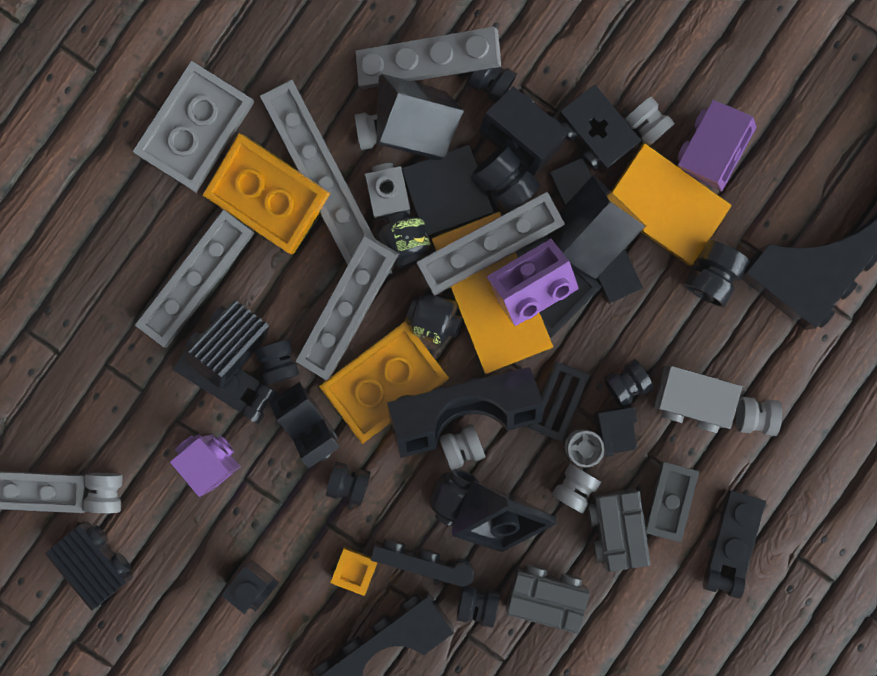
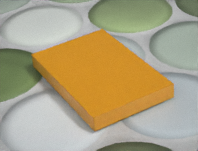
[203,133,331,254]
[611,144,732,266]
[319,321,449,444]

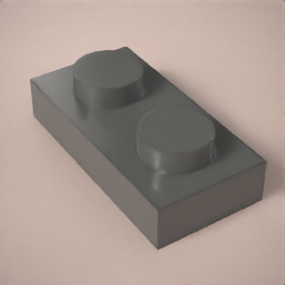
[645,461,699,542]

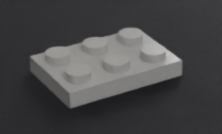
[133,61,255,193]

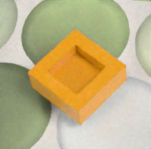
[331,547,377,596]

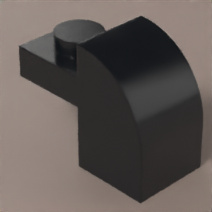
[270,382,340,468]

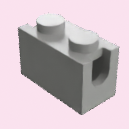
[653,366,743,433]

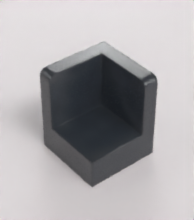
[594,406,638,457]

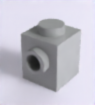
[365,163,411,221]

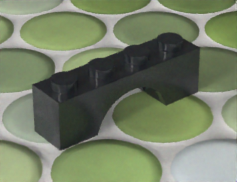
[387,367,543,458]
[311,591,454,676]

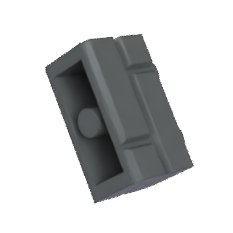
[587,489,651,572]
[505,564,590,634]

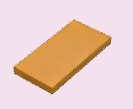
[432,212,553,374]

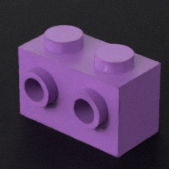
[677,100,756,192]
[487,239,579,326]
[170,434,241,497]

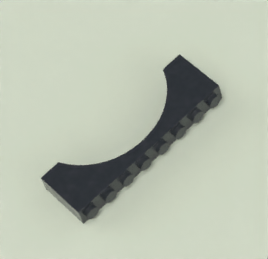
[741,211,877,330]

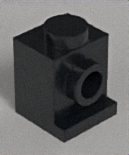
[221,560,279,614]

